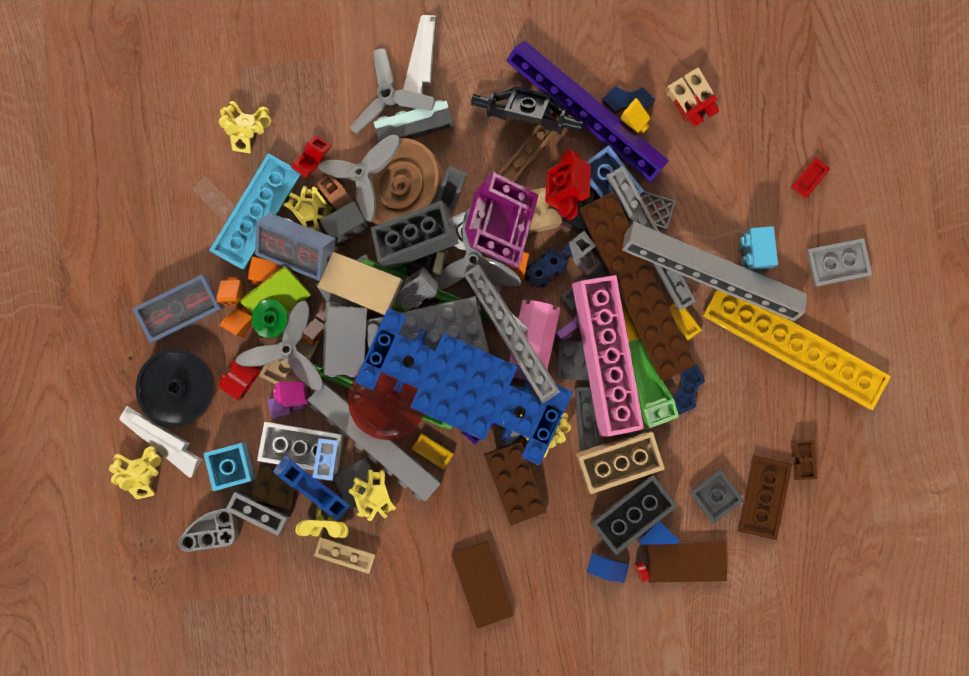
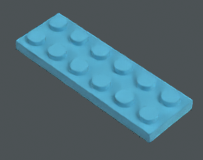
[209,153,301,271]

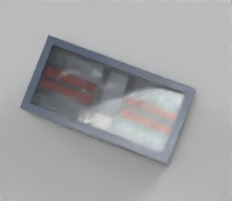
[255,213,335,281]
[132,274,224,343]

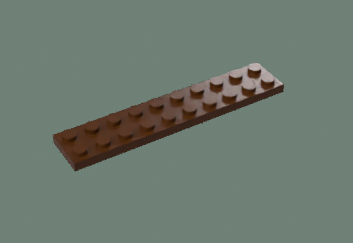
[578,192,696,381]

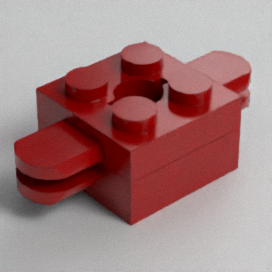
[545,150,591,220]

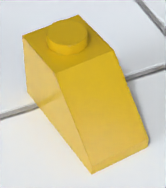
[620,98,650,135]

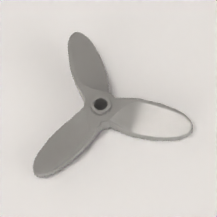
[318,135,401,222]
[434,207,521,290]
[236,301,323,391]

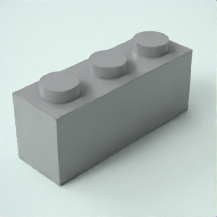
[226,491,291,536]

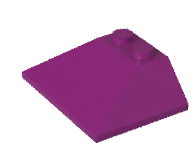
[465,172,538,268]

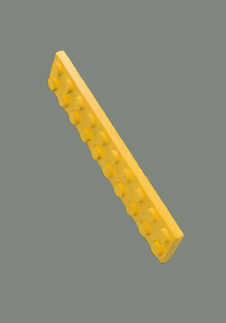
[702,289,891,410]

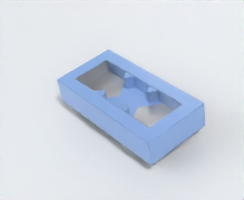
[313,438,339,481]

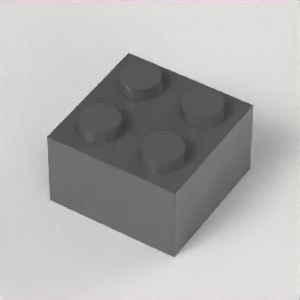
[320,201,369,247]

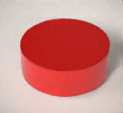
[634,562,650,583]

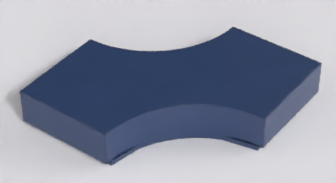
[602,86,655,114]
[672,364,705,415]

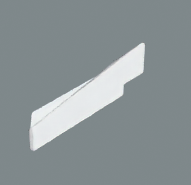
[403,15,436,94]
[120,406,203,478]

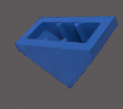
[637,521,679,545]
[587,553,629,583]

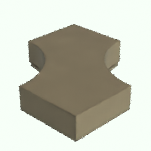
[433,248,449,277]

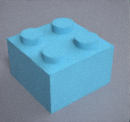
[739,226,778,272]
[203,442,256,491]

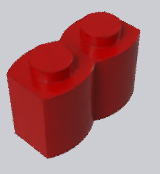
[218,357,262,401]

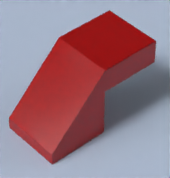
[291,135,332,178]

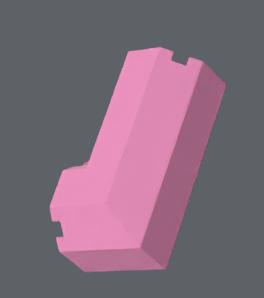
[509,300,560,381]

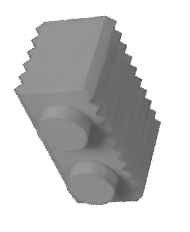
[395,267,439,311]

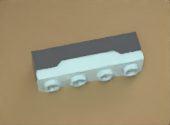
[374,100,453,142]

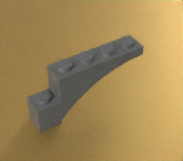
[410,166,468,271]

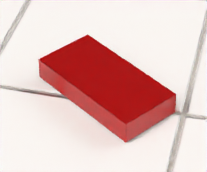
[791,157,830,199]

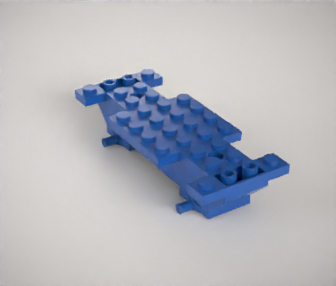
[355,308,573,466]

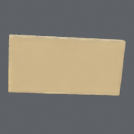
[317,252,403,315]

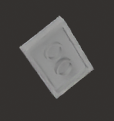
[806,238,872,287]

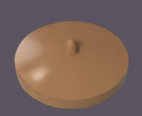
[354,138,443,225]

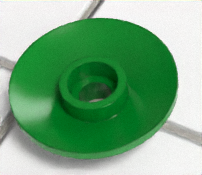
[252,299,288,338]

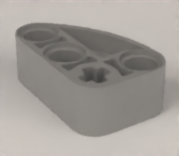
[178,507,239,552]

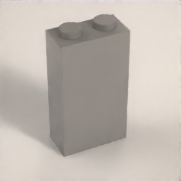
[323,302,367,377]

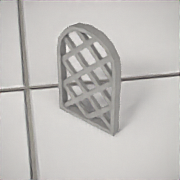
[625,191,676,230]

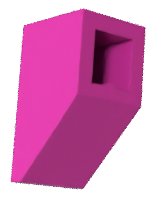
[273,382,309,407]

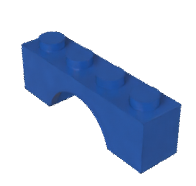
[273,455,350,521]

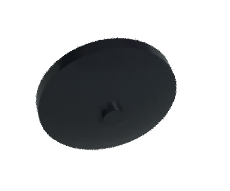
[135,349,215,427]

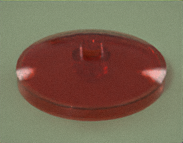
[348,372,424,440]

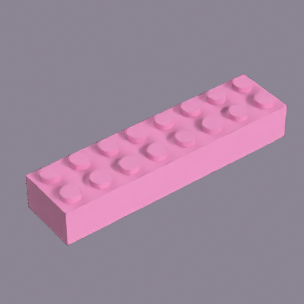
[572,275,644,436]

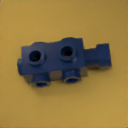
[525,241,572,288]

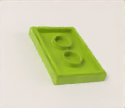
[241,265,311,323]

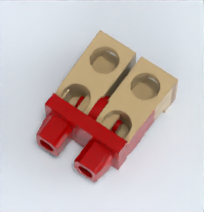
[664,67,719,127]

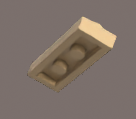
[314,537,376,574]

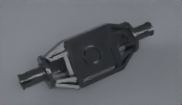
[471,86,584,135]

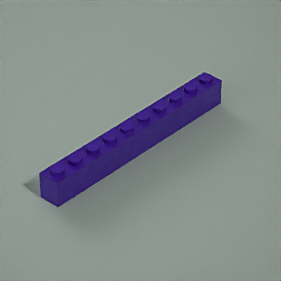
[506,40,669,182]

